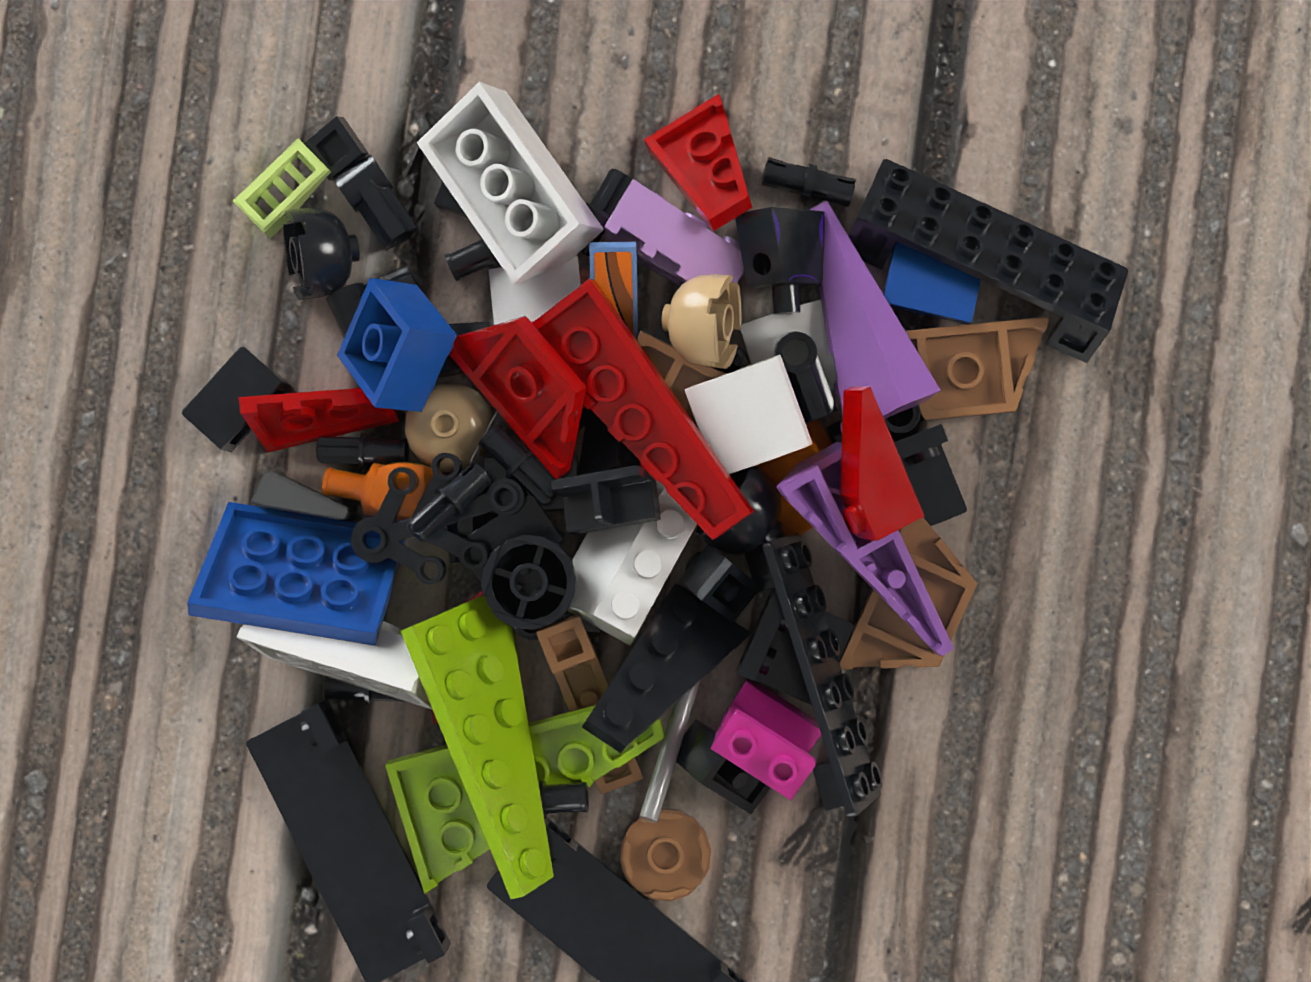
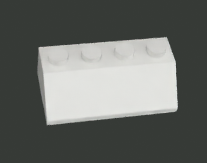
[417,82,604,284]
[567,481,697,645]
[237,621,432,709]

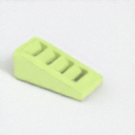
[233,138,331,239]

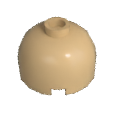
[662,274,741,369]
[405,382,494,472]

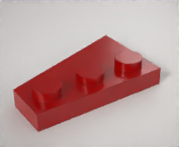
[644,94,753,232]
[238,388,399,453]

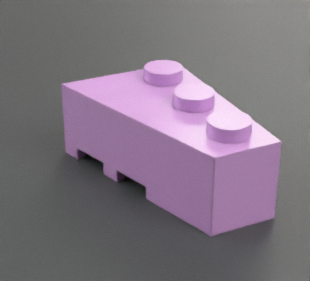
[604,179,745,286]

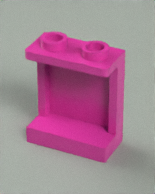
[710,678,821,800]

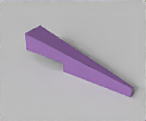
[811,201,941,432]
[776,442,954,656]

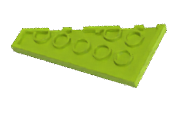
[400,595,554,899]
[385,705,665,894]

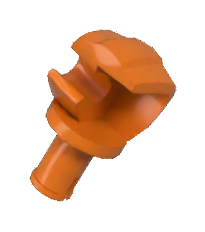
[322,462,433,523]

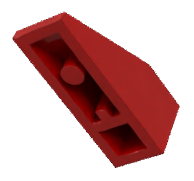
[840,386,924,541]

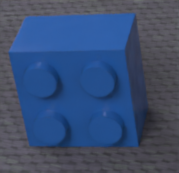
[337,278,457,412]

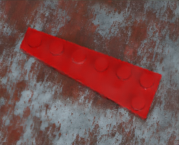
[532,279,755,540]

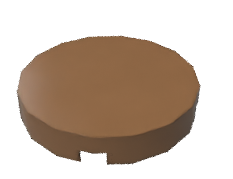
[620,808,711,901]

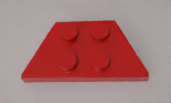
[449,316,587,480]

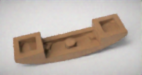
[536,614,643,794]

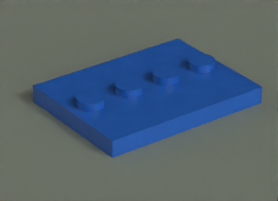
[187,502,407,646]

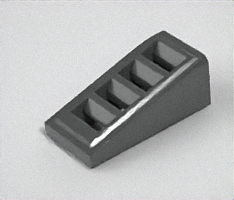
[251,471,356,521]

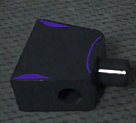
[735,207,825,315]

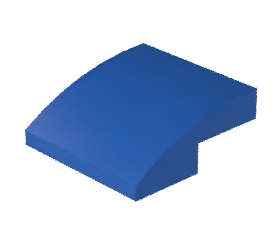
[883,242,981,325]

